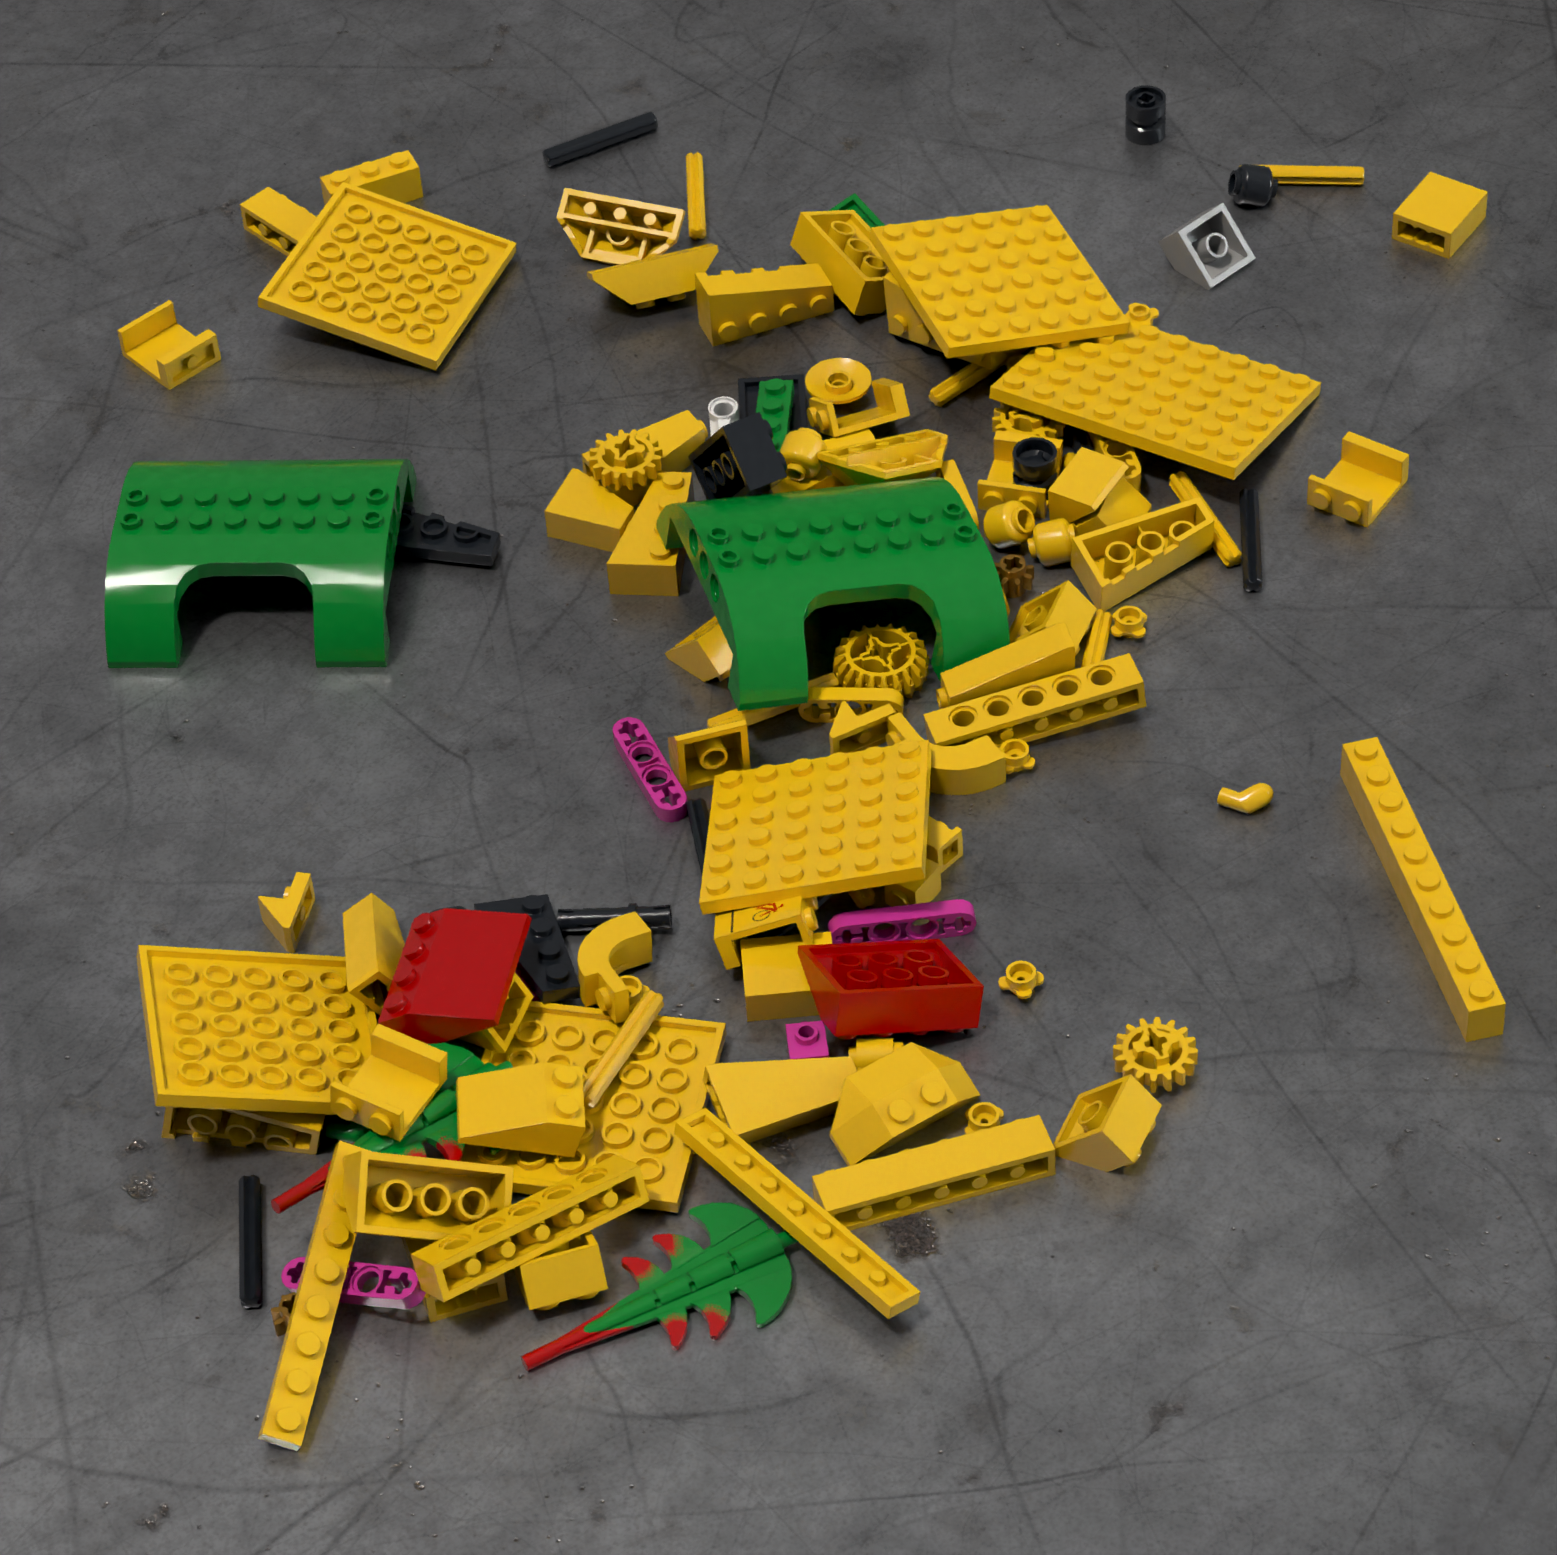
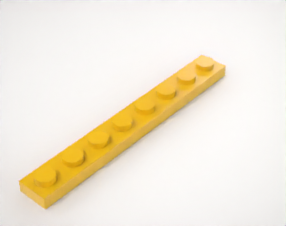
[674,1108,920,1319]
[258,1141,373,1451]

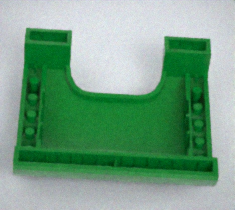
[104,459,417,668]
[656,477,1010,711]

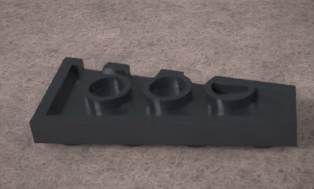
[395,504,501,566]
[474,894,580,1003]

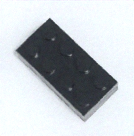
[688,412,787,500]

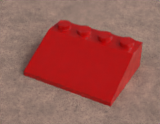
[377,908,532,1044]
[797,939,984,1039]

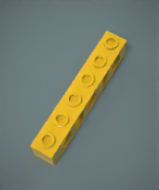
[923,653,1146,747]
[411,1155,649,1302]

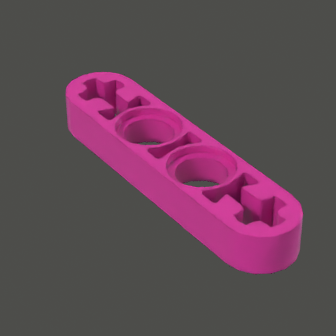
[612,717,687,823]
[828,899,977,944]
[281,1257,426,1309]

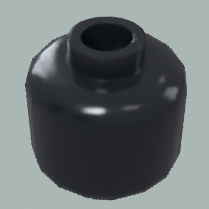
[1228,164,1278,208]

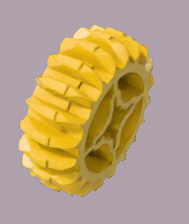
[833,623,929,706]

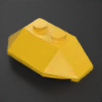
[556,188,685,265]
[586,243,718,309]
[817,429,948,486]
[829,1042,980,1166]

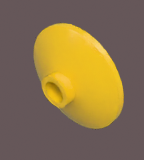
[805,358,872,404]

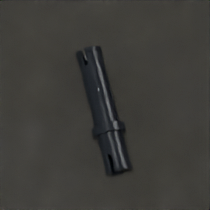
[557,903,672,933]

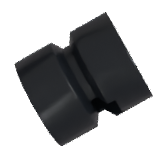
[1125,85,1166,145]
[1012,437,1057,500]

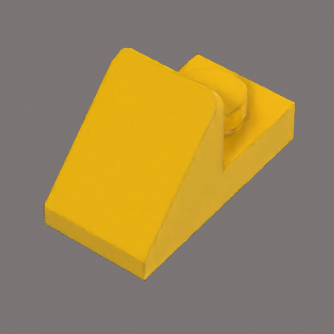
[829,700,896,755]
[258,872,315,953]

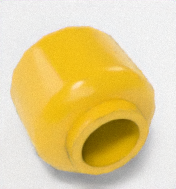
[780,428,827,481]
[983,500,1035,549]
[1027,518,1079,567]

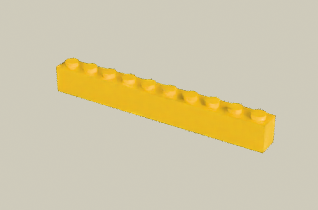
[1340,737,1506,1042]

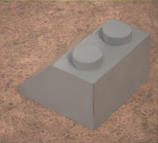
[1158,202,1255,290]

